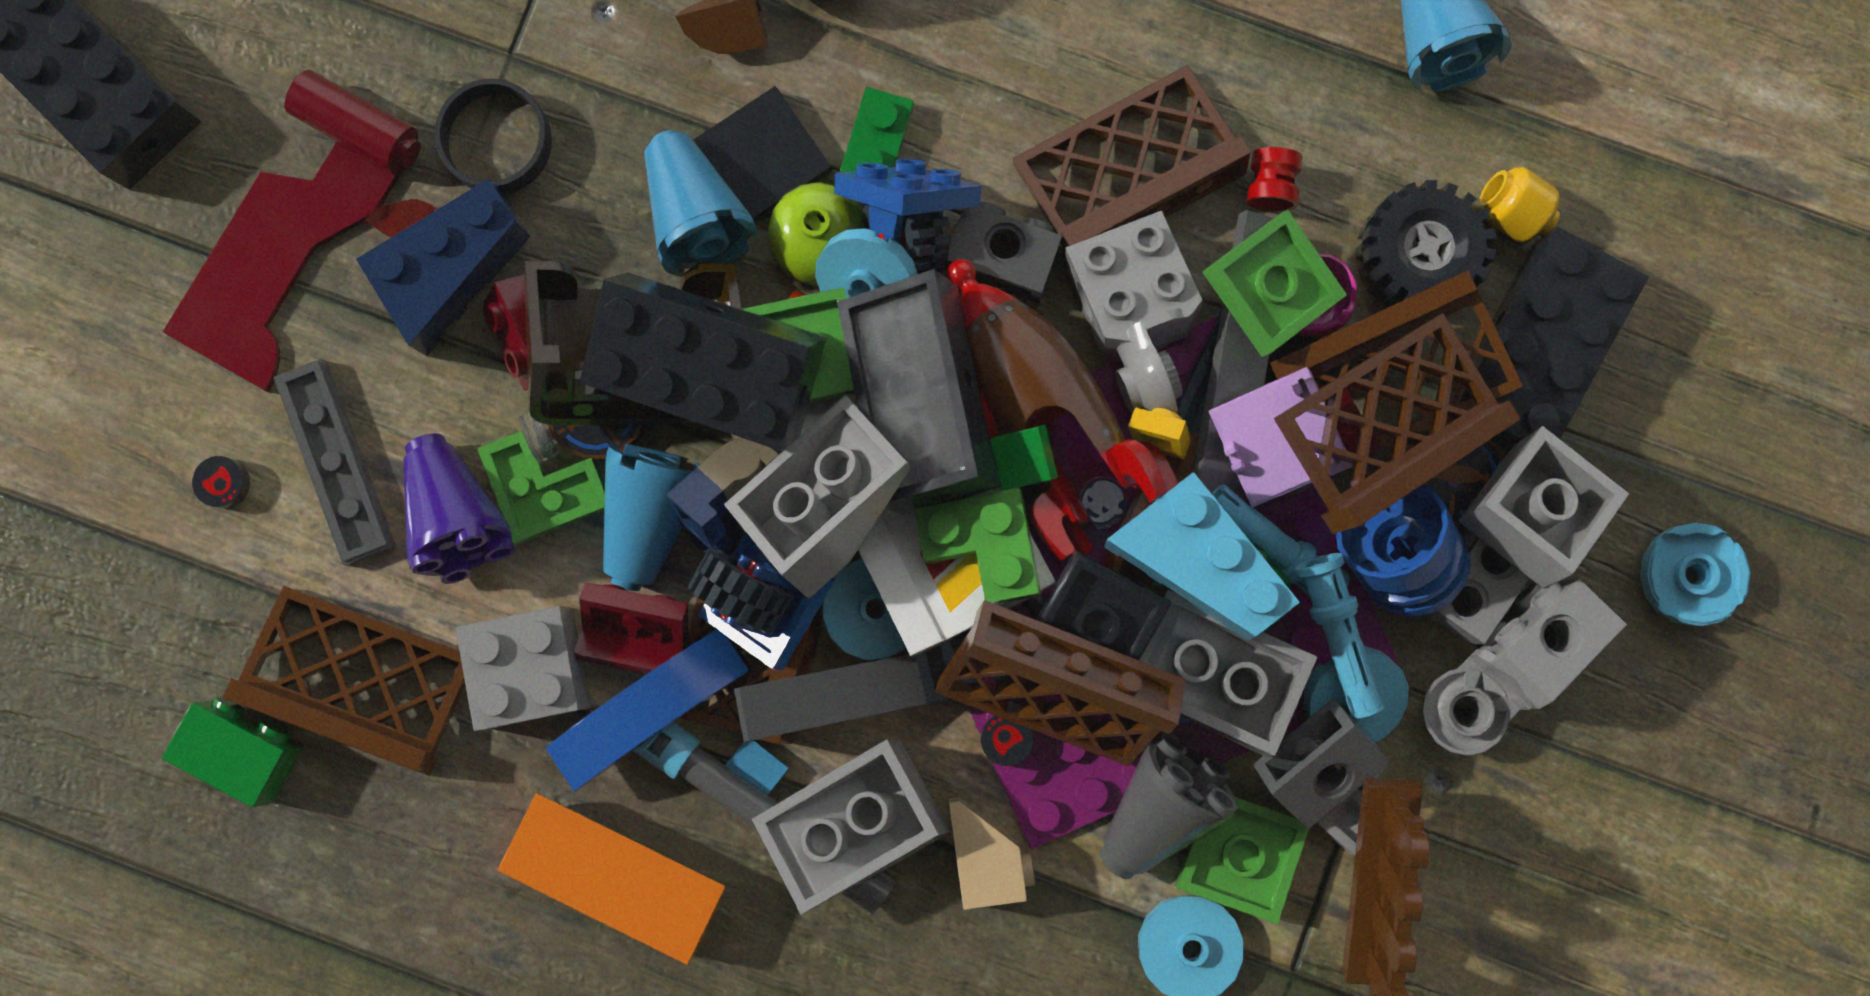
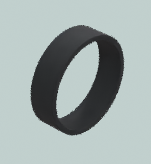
[434,79,552,194]

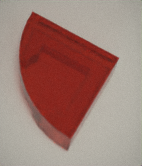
[364,199,437,238]

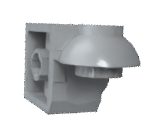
[1065,211,1203,414]
[1423,578,1627,755]

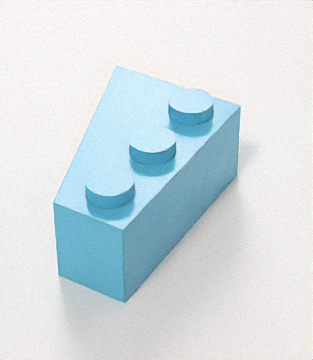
[1105,472,1300,641]

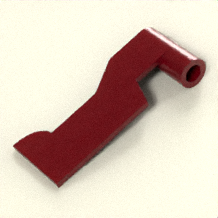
[162,70,421,392]

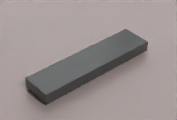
[273,358,396,566]
[734,654,927,742]

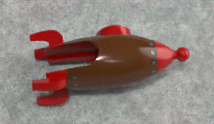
[946,259,1178,562]

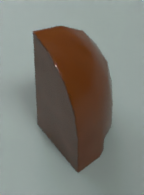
[675,0,767,54]

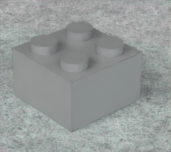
[1459,426,1629,588]
[455,606,591,731]

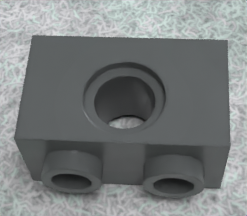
[945,201,1062,303]
[1253,698,1390,829]

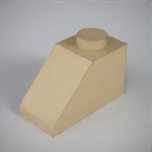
[949,797,1035,910]

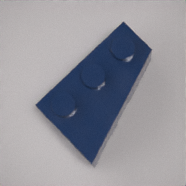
[356,178,530,356]

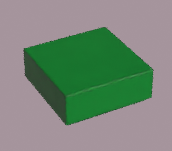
[990,425,1058,491]

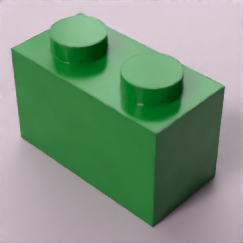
[161,697,303,808]

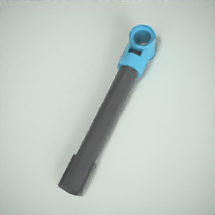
[632,722,896,915]

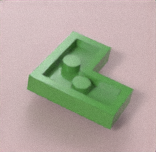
[477,431,605,545]
[915,487,1042,605]

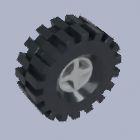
[1356,180,1497,308]

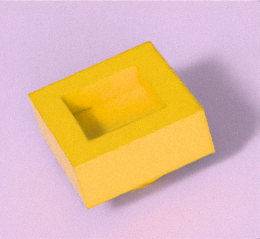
[1128,407,1191,460]

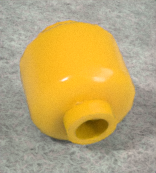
[1479,167,1560,243]

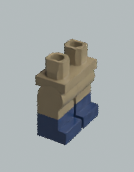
[666,435,790,555]

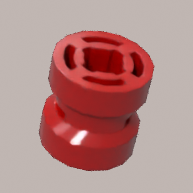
[1247,147,1303,211]

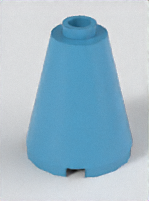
[1401,0,1512,92]
[644,130,758,277]
[603,443,700,591]

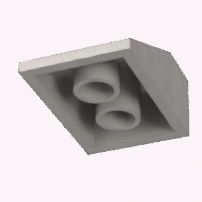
[724,395,911,599]
[1139,590,1317,756]
[752,739,951,915]

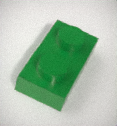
[839,86,914,173]

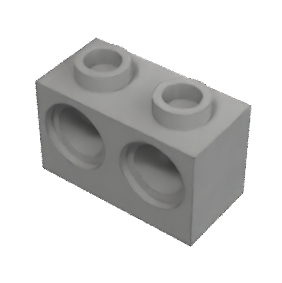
[1426,528,1529,644]

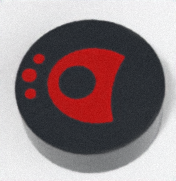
[192,456,250,508]
[980,715,1033,766]

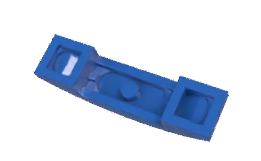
[545,629,750,792]

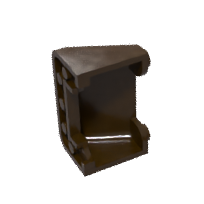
[524,260,741,425]

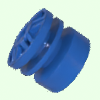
[1336,484,1471,617]

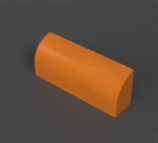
[497,793,726,965]

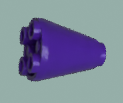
[404,433,515,584]

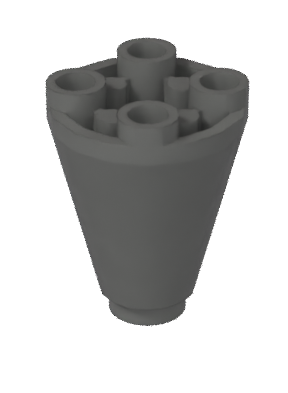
[1100,732,1237,879]

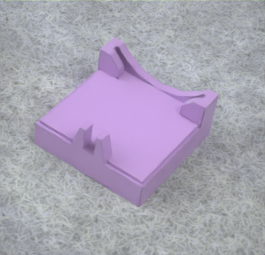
[1208,366,1352,508]

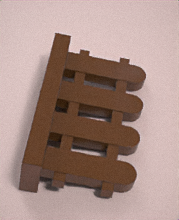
[1342,778,1430,996]

